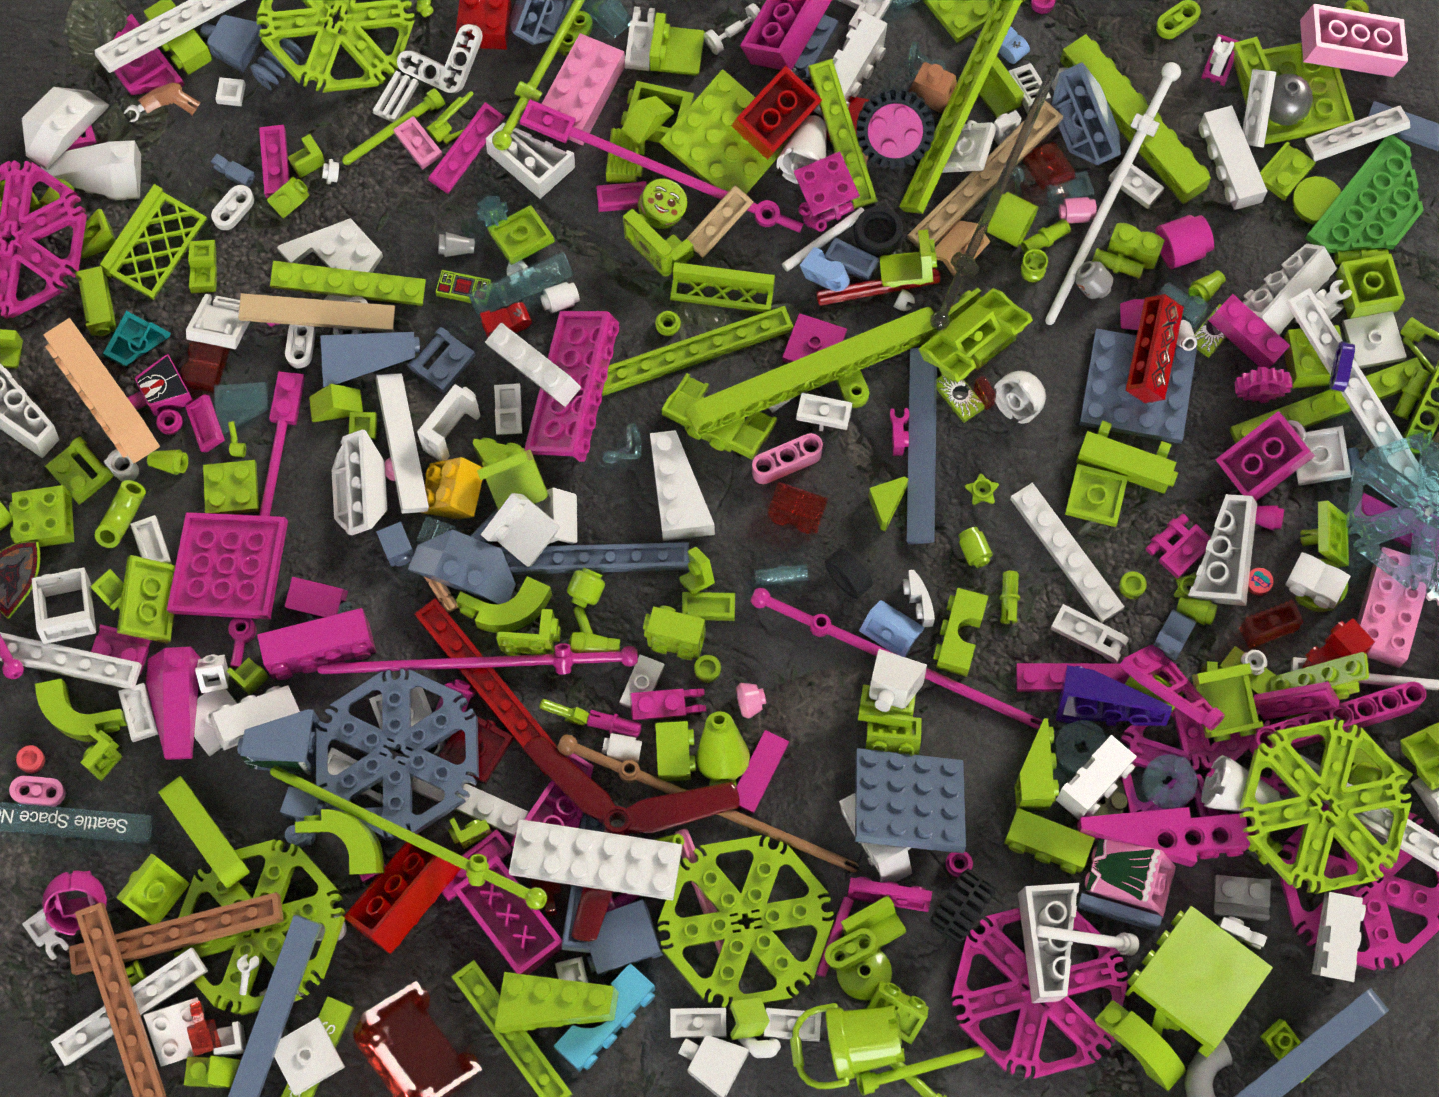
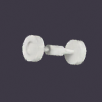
[704,3,760,55]

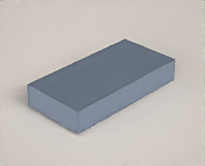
[824,238,880,282]

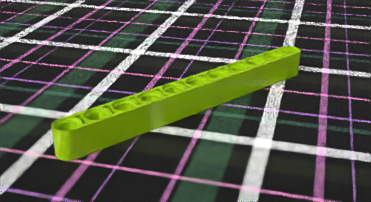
[685,307,943,435]

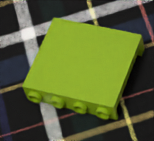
[1125,906,1273,1058]

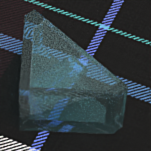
[582,0,632,38]

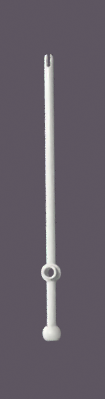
[1045,62,1181,325]

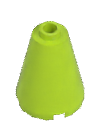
[696,712,750,782]

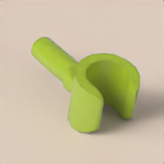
[228,421,246,457]

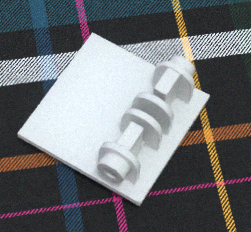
[143,997,215,1067]

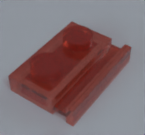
[1022,142,1075,190]

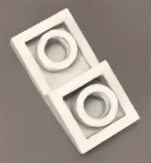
[903,570,935,627]

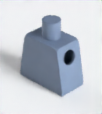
[200,15,262,73]

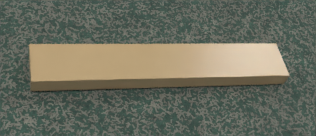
[238,293,395,333]

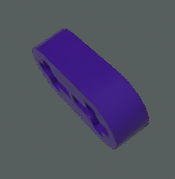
[1329,341,1355,392]

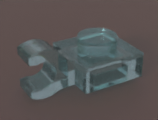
[1047,171,1095,202]

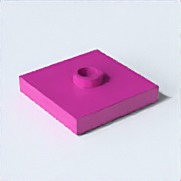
[782,313,847,363]

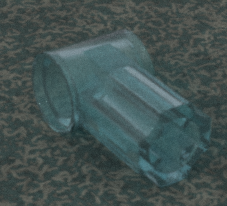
[1158,282,1210,330]

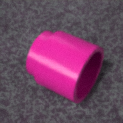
[1155,215,1214,269]

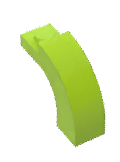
[456,576,552,633]
[35,679,127,742]
[295,809,384,875]
[1095,1000,1186,1091]

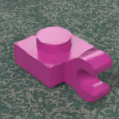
[889,408,909,456]

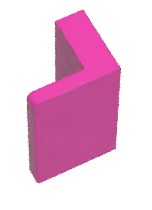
[285,577,348,617]

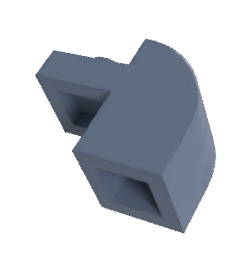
[1154,610,1196,661]

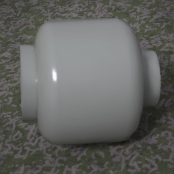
[1075,261,1113,299]

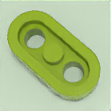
[1156,0,1201,39]
[558,11,593,56]
[836,370,869,408]
[825,928,879,971]

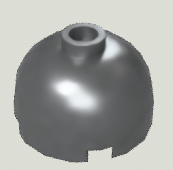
[1269,74,1313,125]

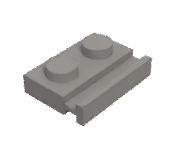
[1213,875,1271,921]

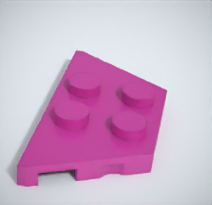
[113,14,184,95]

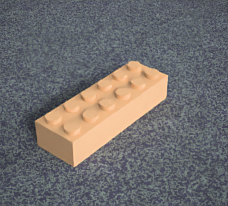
[43,318,160,464]

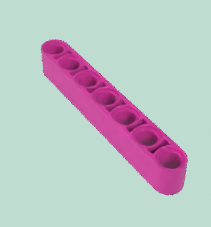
[1249,681,1426,755]

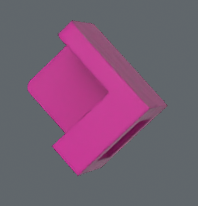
[1120,299,1144,330]

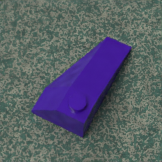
[1055,665,1172,726]

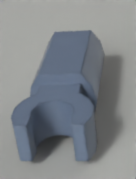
[211,154,255,188]

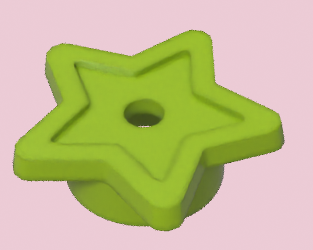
[965,474,999,505]
[1174,572,1197,599]

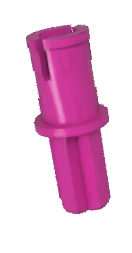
[587,710,642,738]

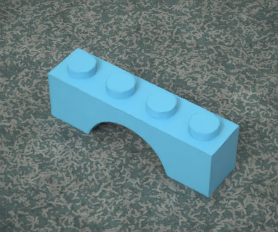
[554,963,655,1072]

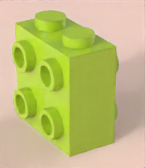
[9,485,74,547]
[643,606,706,660]

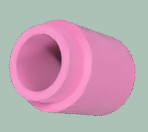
[1059,197,1097,224]

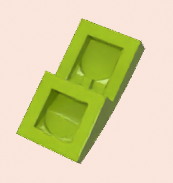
[188,240,217,293]

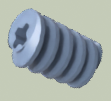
[251,38,306,90]

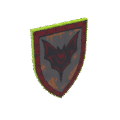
[0,542,40,619]

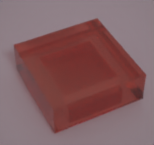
[974,376,996,410]

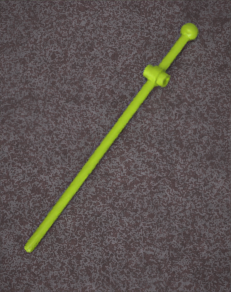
[492,0,585,150]
[270,766,547,910]

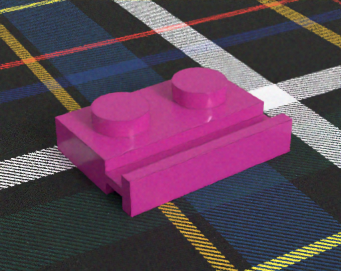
[91,624,152,675]

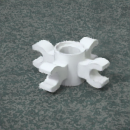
[1295,280,1352,323]

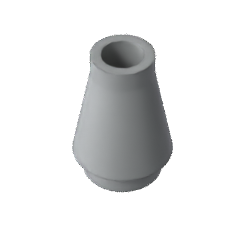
[438,232,475,257]

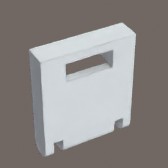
[186,294,250,349]

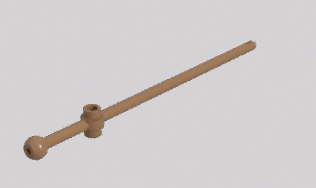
[557,735,859,872]

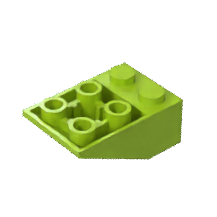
[1014,718,1059,811]

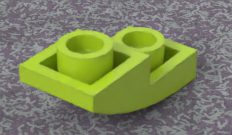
[1260,1019,1313,1083]

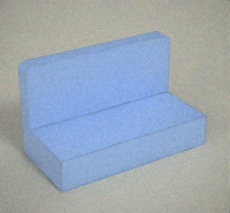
[859,600,924,657]

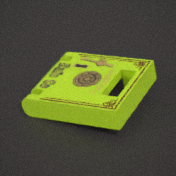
[623,208,673,276]

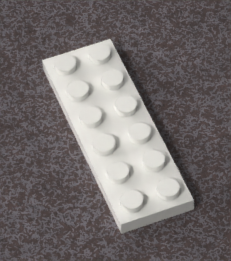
[509,819,682,901]

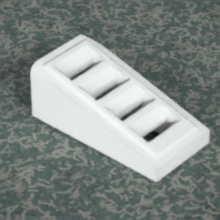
[1008,63,1052,114]

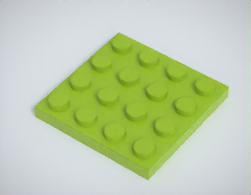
[1234,43,1355,145]
[659,69,794,194]

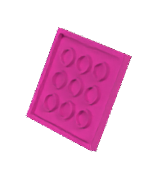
[167,512,288,619]

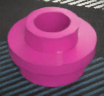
[156,409,183,435]
[945,852,973,878]

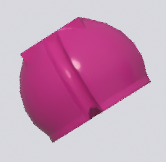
[42,870,107,935]

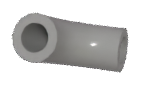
[1184,1039,1233,1097]

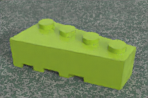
[495,972,619,1033]

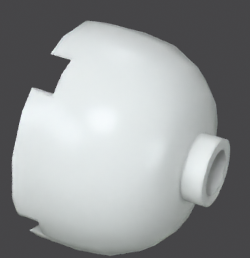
[994,371,1046,424]

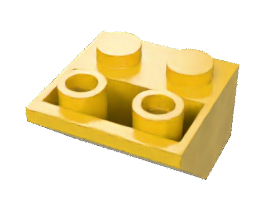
[421,457,483,520]

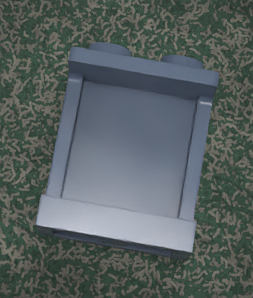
[587,899,664,977]

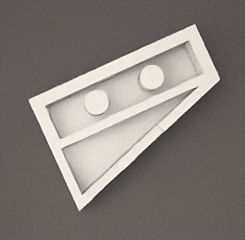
[486,123,575,199]
[1056,735,1137,820]
[1311,892,1366,982]

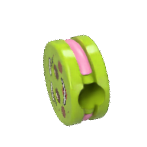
[638,179,687,229]

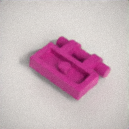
[1145,514,1211,579]

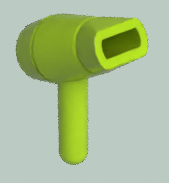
[568,606,620,653]

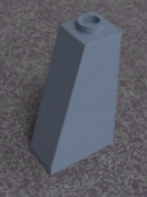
[320,332,420,387]

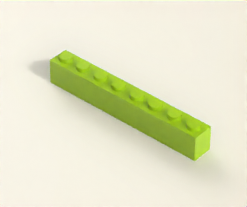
[1060,34,1211,205]

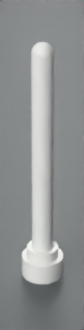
[1036,926,1139,956]

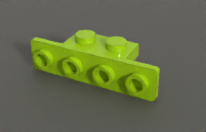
[1270,652,1369,700]

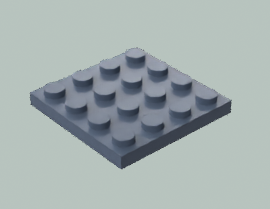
[1079,328,1197,444]
[855,748,966,854]

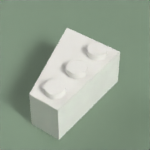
[839,793,912,883]

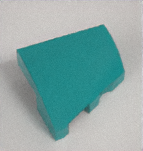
[101,311,171,367]

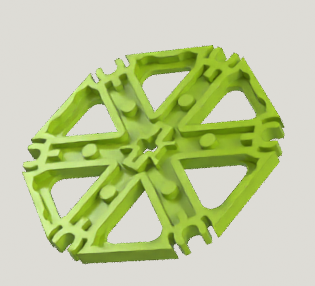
[256,0,415,93]
[1239,719,1412,894]
[657,835,834,1010]
[174,839,345,1015]

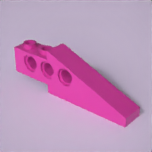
[1077,807,1250,867]

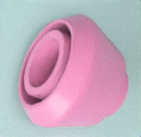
[736,683,766,719]

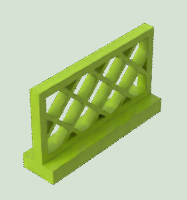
[100,184,207,300]

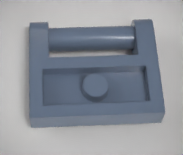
[407,327,476,393]

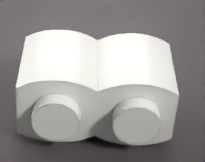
[1285,552,1350,609]

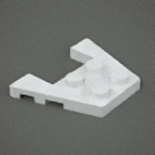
[277,218,383,302]

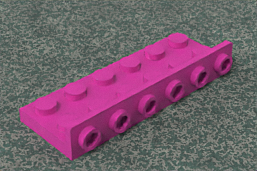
[525,311,619,462]

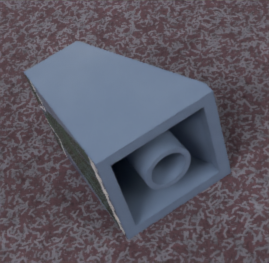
[238,709,321,775]

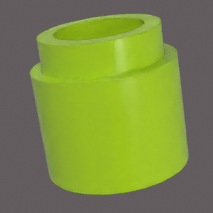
[980,191,1038,248]

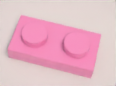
[393,116,443,170]

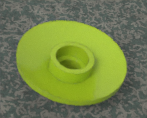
[837,949,892,1000]

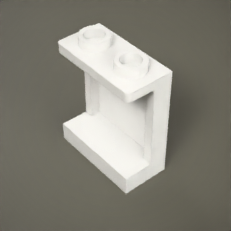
[417,384,480,461]

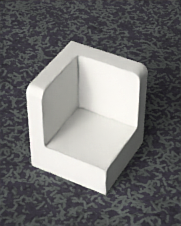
[213,1021,246,1057]

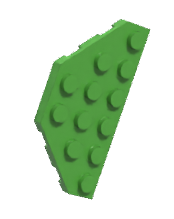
[1305,135,1424,253]

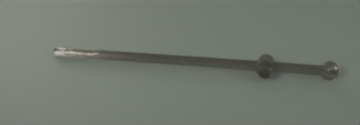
[930,63,1059,331]

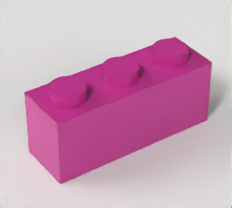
[1208,294,1290,369]

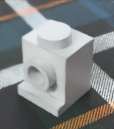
[195,654,229,693]

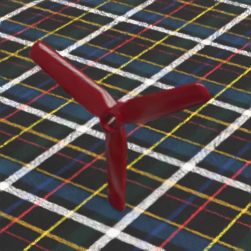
[524,736,740,942]

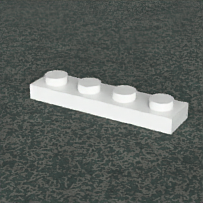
[1305,106,1410,162]

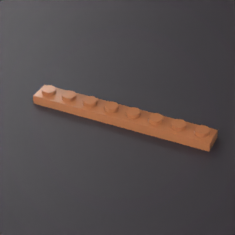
[69,892,284,975]
[75,902,167,1097]

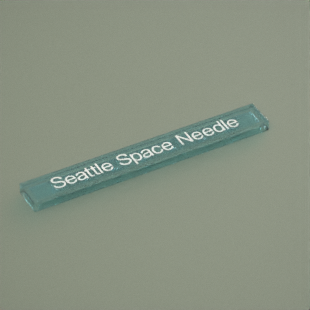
[0,802,153,844]

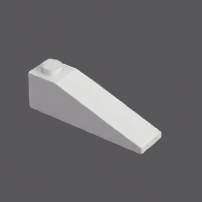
[41,140,141,200]

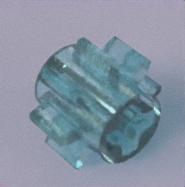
[477,196,508,226]

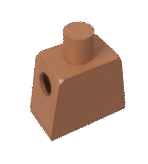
[908,62,957,114]

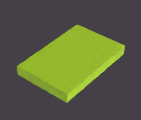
[117,555,176,643]

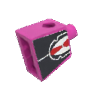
[127,354,193,416]

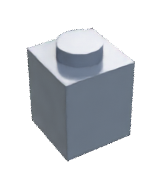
[377,522,414,567]

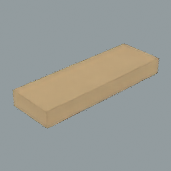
[687,185,754,258]

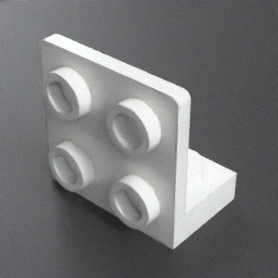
[481,493,560,567]

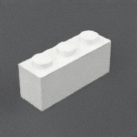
[212,685,300,750]

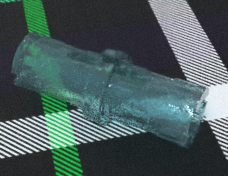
[755,564,809,587]

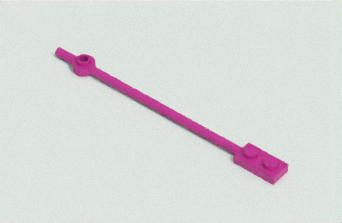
[520,99,803,233]
[228,371,305,669]

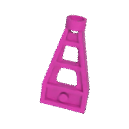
[1119,644,1225,731]

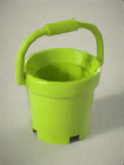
[790,1003,905,1089]

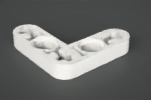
[397,24,483,93]

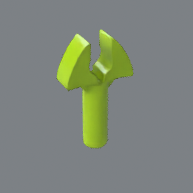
[539,699,590,726]

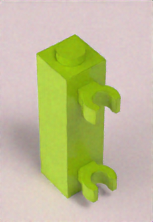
[1076,420,1178,494]

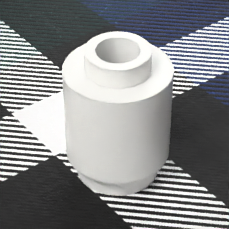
[540,282,580,313]
[602,733,642,762]

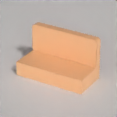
[935,221,990,277]

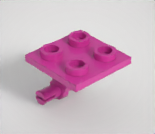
[793,151,860,222]

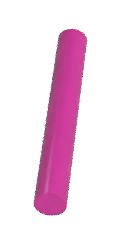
[816,897,854,978]

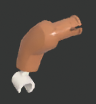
[124,82,201,122]

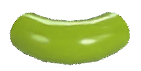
[94,480,146,548]

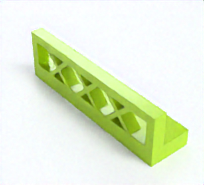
[670,262,775,312]

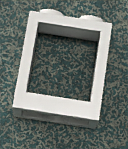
[32,568,96,644]

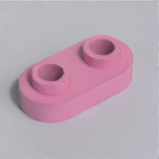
[9,776,66,807]

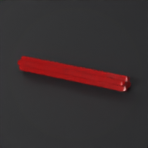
[816,268,940,306]

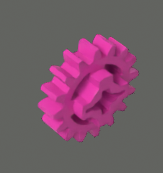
[1234,367,1293,403]

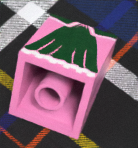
[1085,838,1176,918]

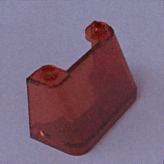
[353,981,482,1097]

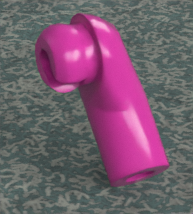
[798,202,827,232]

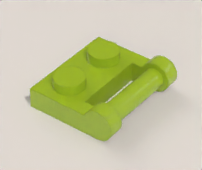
[45,437,114,505]

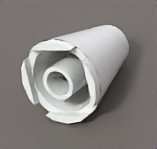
[776,116,827,184]
[1201,755,1282,813]

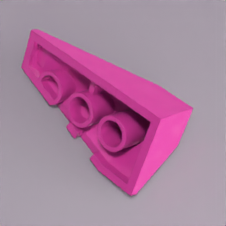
[146,647,201,760]

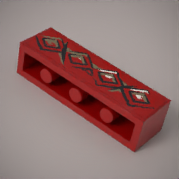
[1126,294,1184,403]

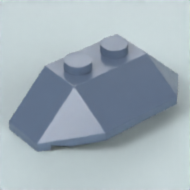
[509,0,572,45]
[1051,62,1121,165]
[408,529,516,604]

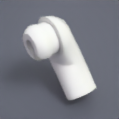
[738,1037,781,1058]

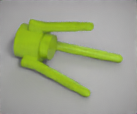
[426,91,473,144]
[1400,317,1439,373]

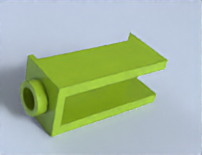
[74,266,117,336]

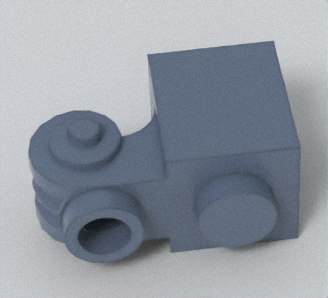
[280,786,325,848]

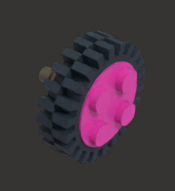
[856,87,934,169]

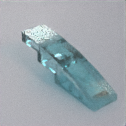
[468,252,574,317]

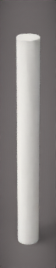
[782,207,865,272]

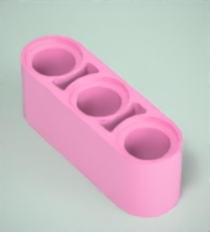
[752,433,823,484]

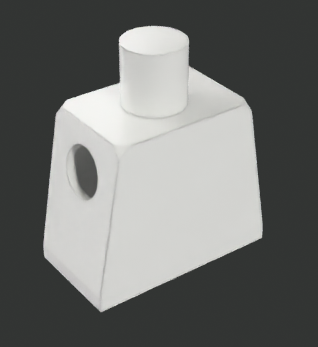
[869,649,927,712]
[678,1035,749,1097]

